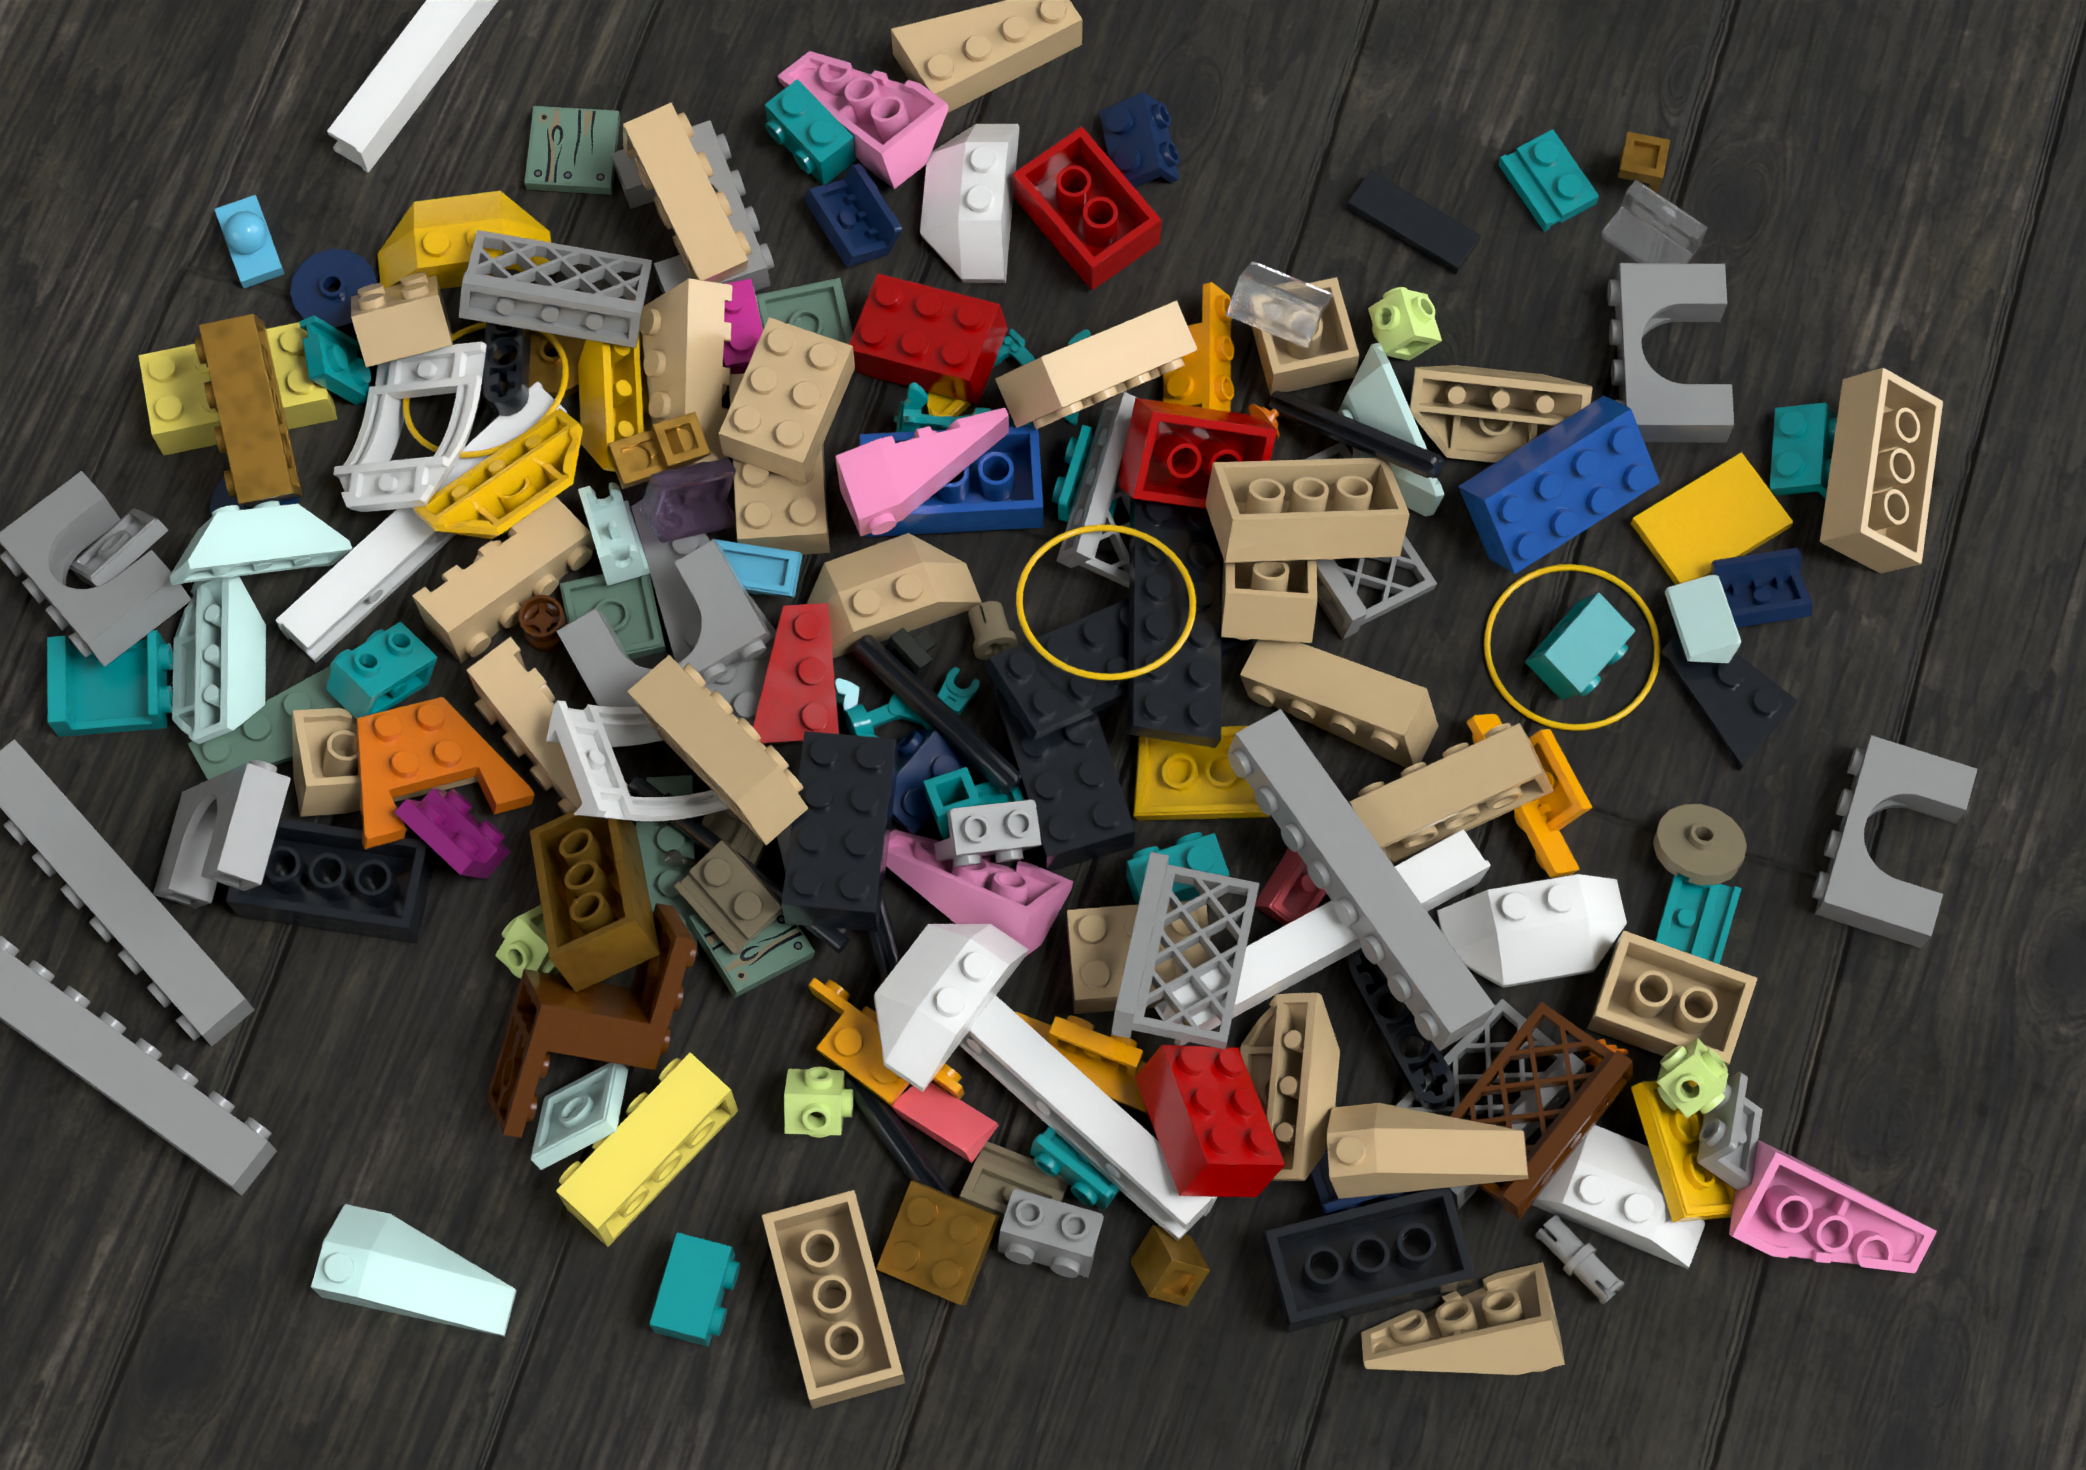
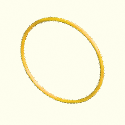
[403,322,569,458]
[1016,524,1196,680]
[1484,564,1661,731]

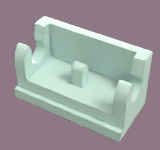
[578,482,650,586]

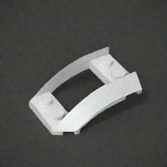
[334,341,487,512]
[546,700,729,821]

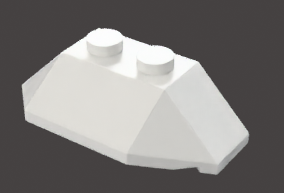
[920,124,1019,283]
[1437,874,1627,988]
[874,924,1029,1092]
[1532,1125,1705,1269]

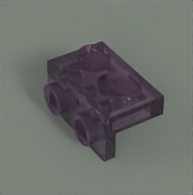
[639,458,736,543]

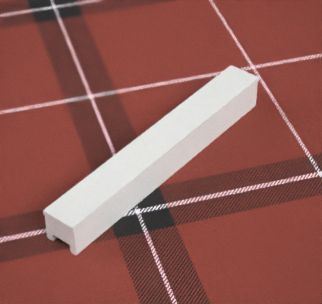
[327,0,498,173]
[276,381,567,663]
[1155,829,1491,1046]
[959,996,1217,1242]

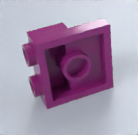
[394,788,511,879]

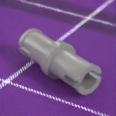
[1535,1215,1624,1304]

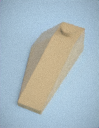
[292,708,478,817]

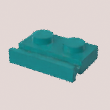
[1498,129,1599,232]
[299,315,371,406]
[1654,873,1741,964]

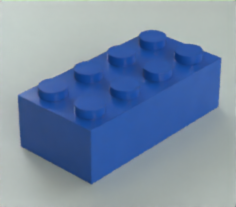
[1458,396,1660,574]
[860,425,1043,537]

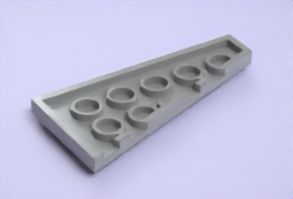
[631,483,776,727]

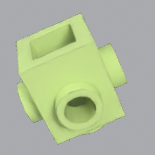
[1368,287,1442,361]
[495,905,560,979]
[1657,1038,1728,1119]
[784,1067,853,1138]

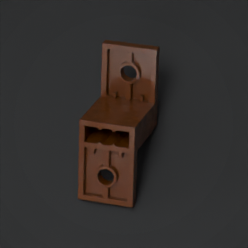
[487,903,697,1138]

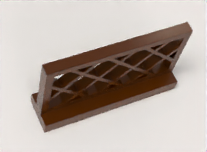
[1449,1002,1633,1220]

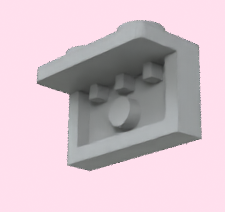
[934,800,1042,868]
[1697,1072,1763,1191]
[998,1189,1104,1278]

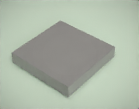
[70,508,168,587]

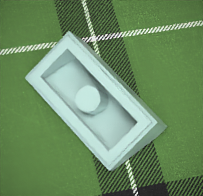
[1665,575,1741,663]

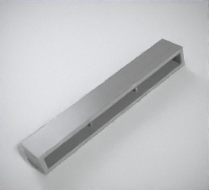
[1227,709,1495,1051]
[0,739,255,1047]
[0,936,277,1196]

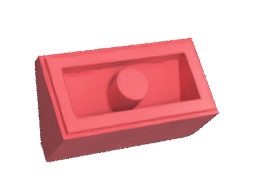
[1255,848,1326,925]
[891,1082,999,1163]

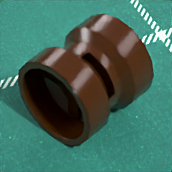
[519,595,568,652]

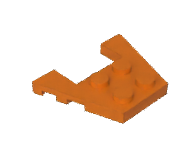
[355,697,535,849]

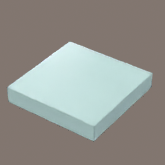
[531,1062,628,1170]

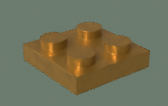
[876,1181,1001,1305]

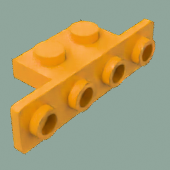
[1163,282,1235,412]
[1467,714,1593,878]
[808,978,964,1106]
[1015,1012,1148,1115]

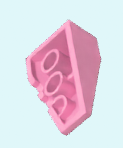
[777,51,949,189]
[836,408,1009,536]
[886,829,1073,957]
[1729,1140,1937,1273]

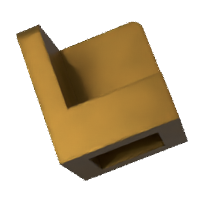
[1618,131,1670,200]
[1131,1225,1210,1307]

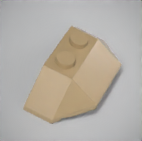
[1410,365,1593,463]
[807,533,982,659]
[1240,993,1340,1181]

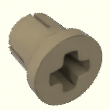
[968,601,1018,660]

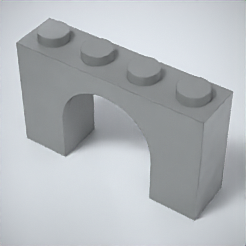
[612,120,774,294]
[1607,263,1734,443]
[0,471,191,667]
[557,540,774,707]
[1812,735,1978,948]
[153,760,291,909]

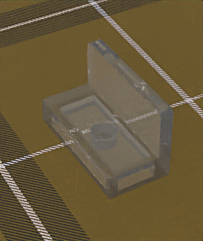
[1602,180,1708,264]
[1226,262,1333,348]

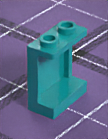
[47,630,173,737]

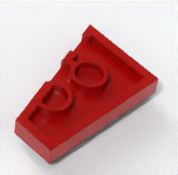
[753,603,839,745]

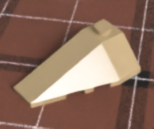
[1327,1103,1529,1199]
[1361,1262,1565,1375]

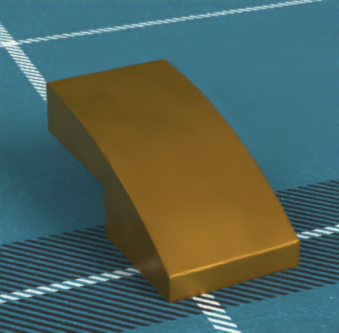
[607,412,710,489]

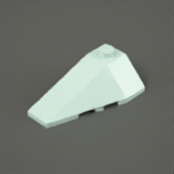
[311,1204,516,1337]

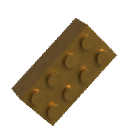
[194,314,303,507]
[530,809,660,992]

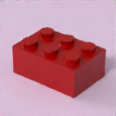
[1013,126,1162,291]
[849,273,1008,404]
[1116,398,1277,509]
[1135,1045,1285,1197]

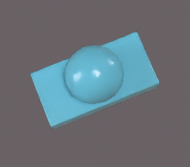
[215,195,285,288]
[712,539,802,599]

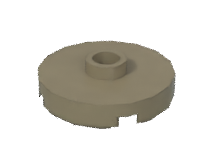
[1653,804,1747,885]

